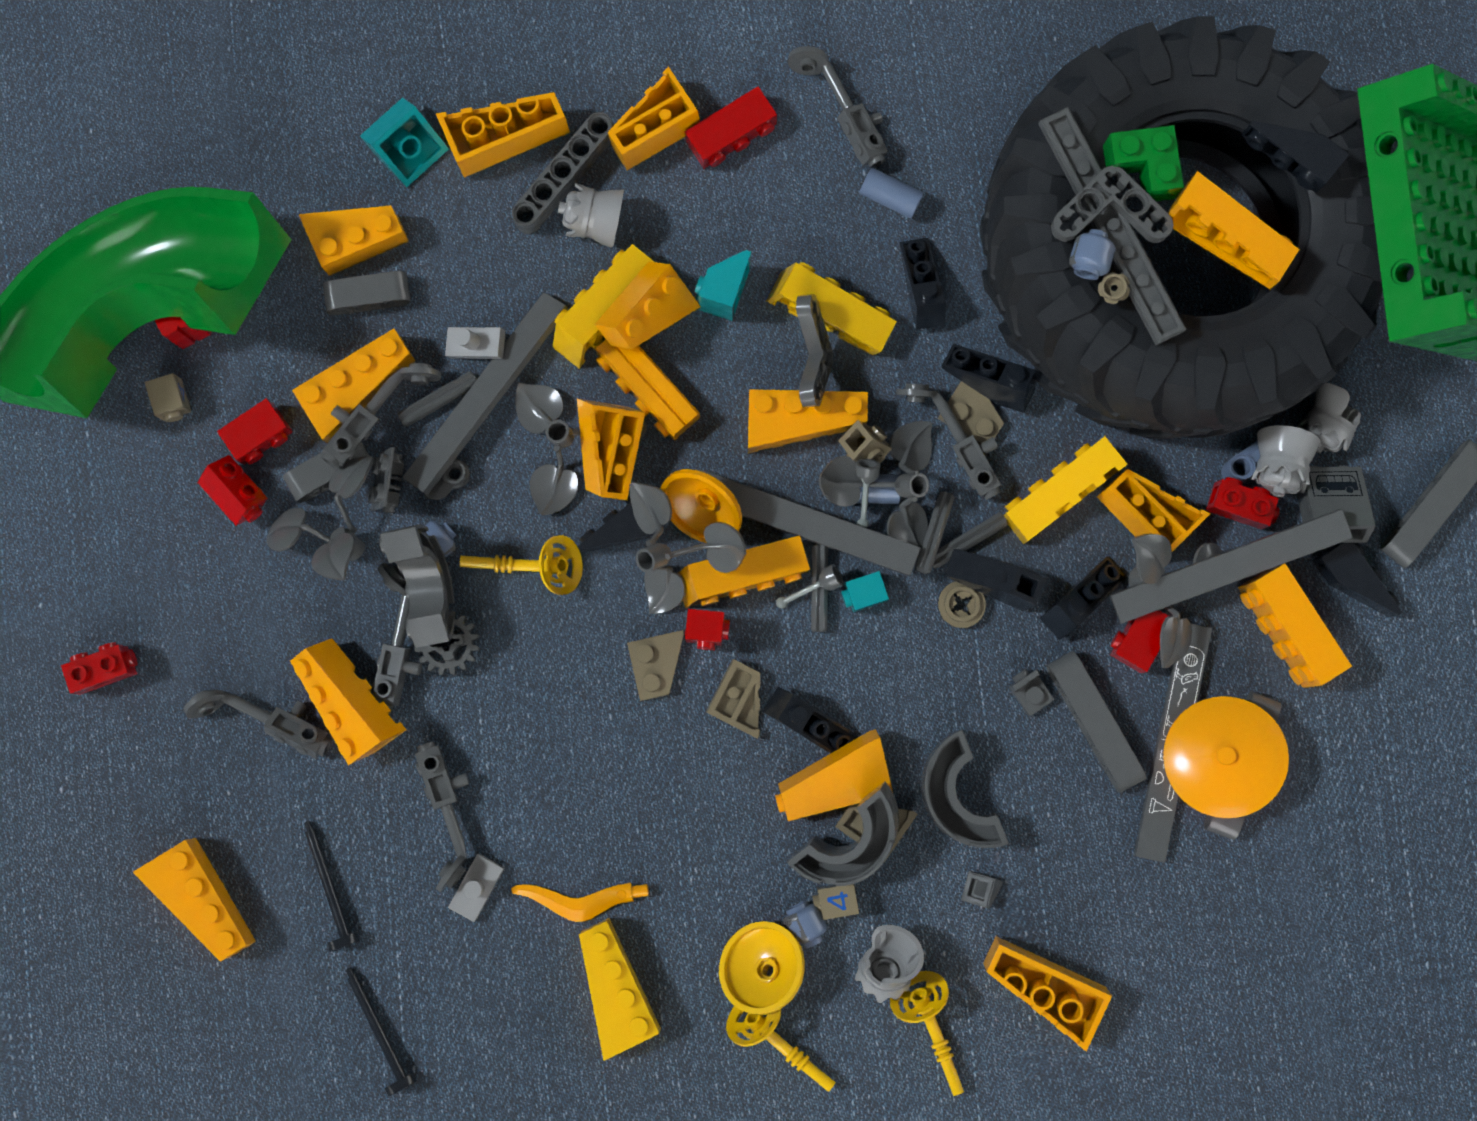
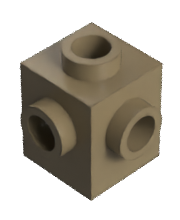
[838,420,892,463]

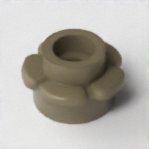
[1098,272,1130,304]

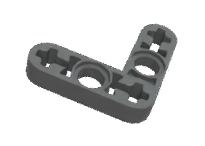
[1051,166,1174,243]
[796,294,833,407]

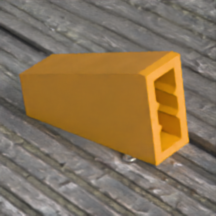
[775,729,893,821]

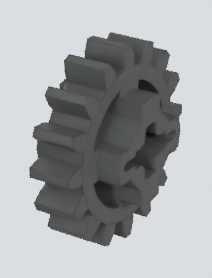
[414,611,480,676]

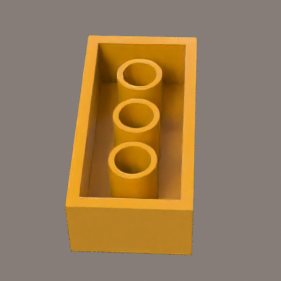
[1238,563,1352,688]

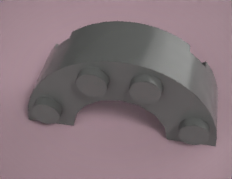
[379,524,455,648]
[921,730,1009,848]
[787,781,899,886]

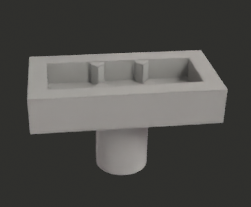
[445,327,506,359]
[448,853,505,922]

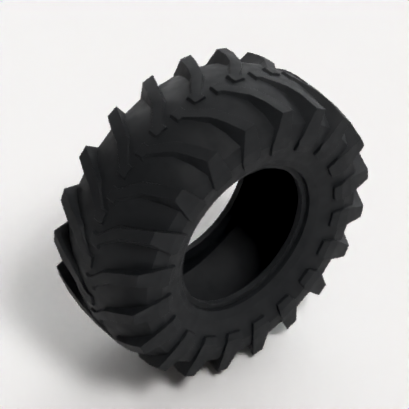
[979,16,1395,439]

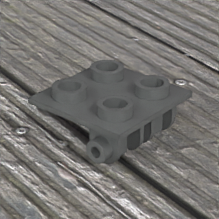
[368,447,405,513]

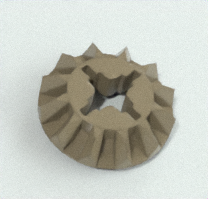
[938,581,986,628]

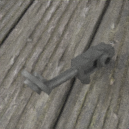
[788,46,888,168]
[321,363,441,468]
[896,383,1002,500]
[372,563,422,711]
[183,690,332,759]
[415,741,470,893]

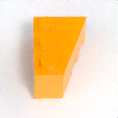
[607,66,700,170]
[299,205,409,276]
[595,261,701,349]
[577,398,645,500]
[1097,469,1210,552]

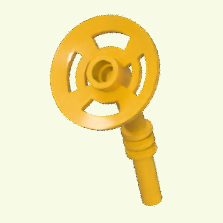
[460,535,583,595]
[890,971,964,1096]
[726,1006,836,1092]

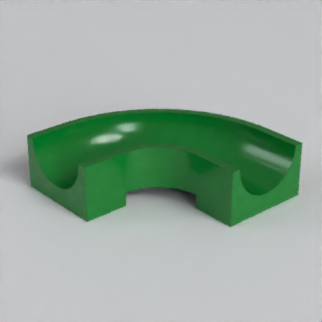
[0,187,292,418]

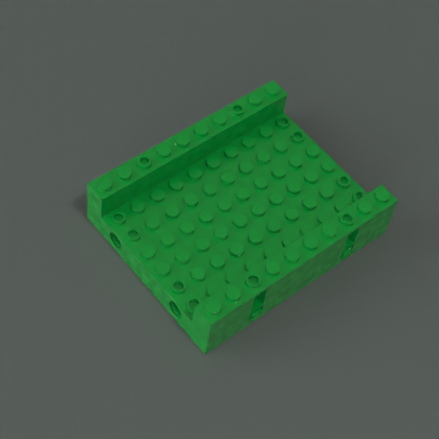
[1357,64,1477,361]

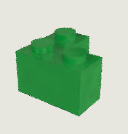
[1103,125,1184,201]

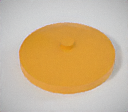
[1163,696,1289,819]

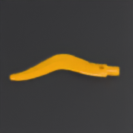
[511,883,649,922]

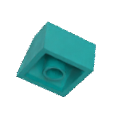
[360,97,449,187]
[695,250,751,321]

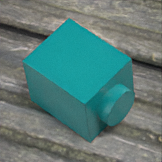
[841,571,889,613]

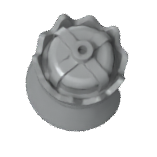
[558,183,624,248]
[1298,383,1361,453]
[1251,425,1321,497]
[855,925,924,1003]

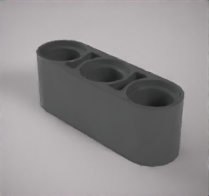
[323,271,411,315]
[283,442,369,503]

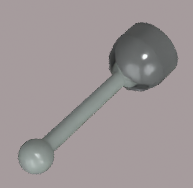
[855,459,880,528]
[776,564,844,609]

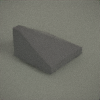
[961,871,1003,909]

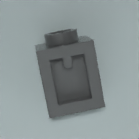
[1008,668,1054,717]

